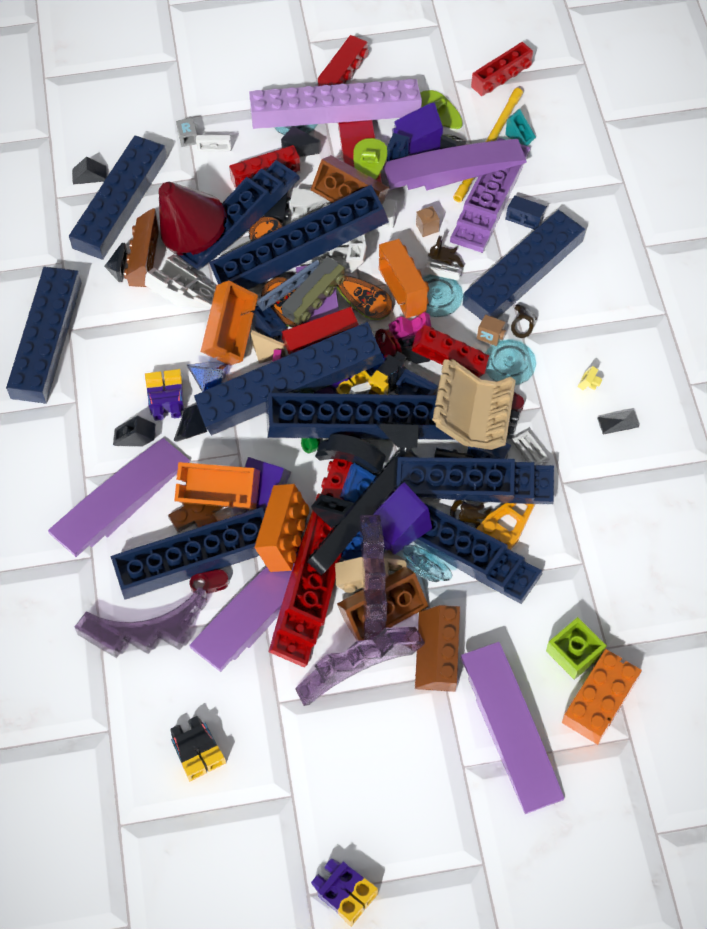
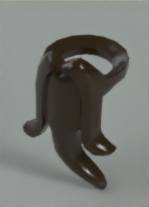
[428,235,464,268]
[511,304,537,338]
[450,500,492,528]

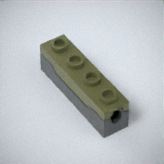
[282,256,345,325]

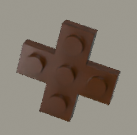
[168,485,224,533]

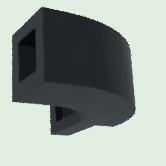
[315,434,386,473]

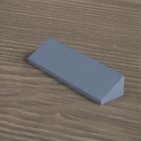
[256,260,320,311]

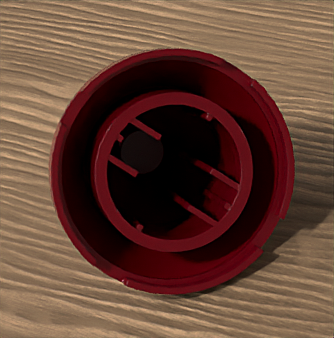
[158,181,227,256]

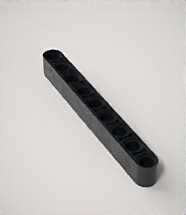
[306,449,419,575]

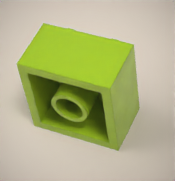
[546,617,607,680]

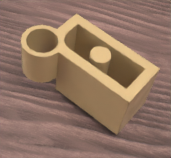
[335,555,389,593]

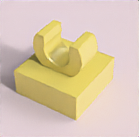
[577,366,602,390]

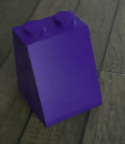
[392,102,443,156]
[245,457,291,513]
[369,482,432,555]

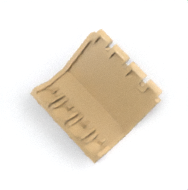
[432,359,516,450]

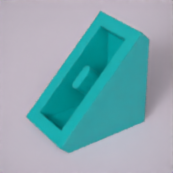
[505,109,536,146]

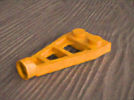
[476,503,536,550]

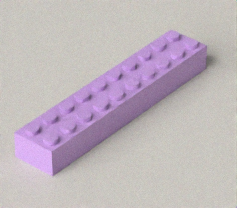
[249,79,422,129]

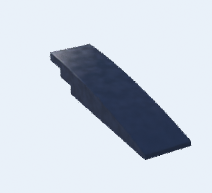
[178,160,300,270]
[396,457,554,504]
[414,502,543,604]

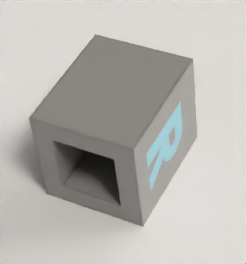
[176,118,197,147]

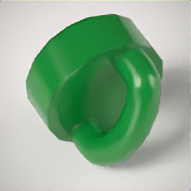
[301,438,320,454]

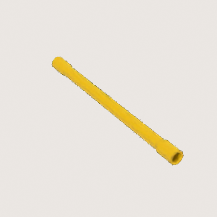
[453,88,523,202]

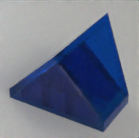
[187,362,228,392]

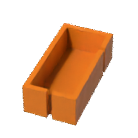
[379,239,429,319]
[200,280,258,366]
[174,462,260,509]
[254,484,310,572]
[562,649,642,745]

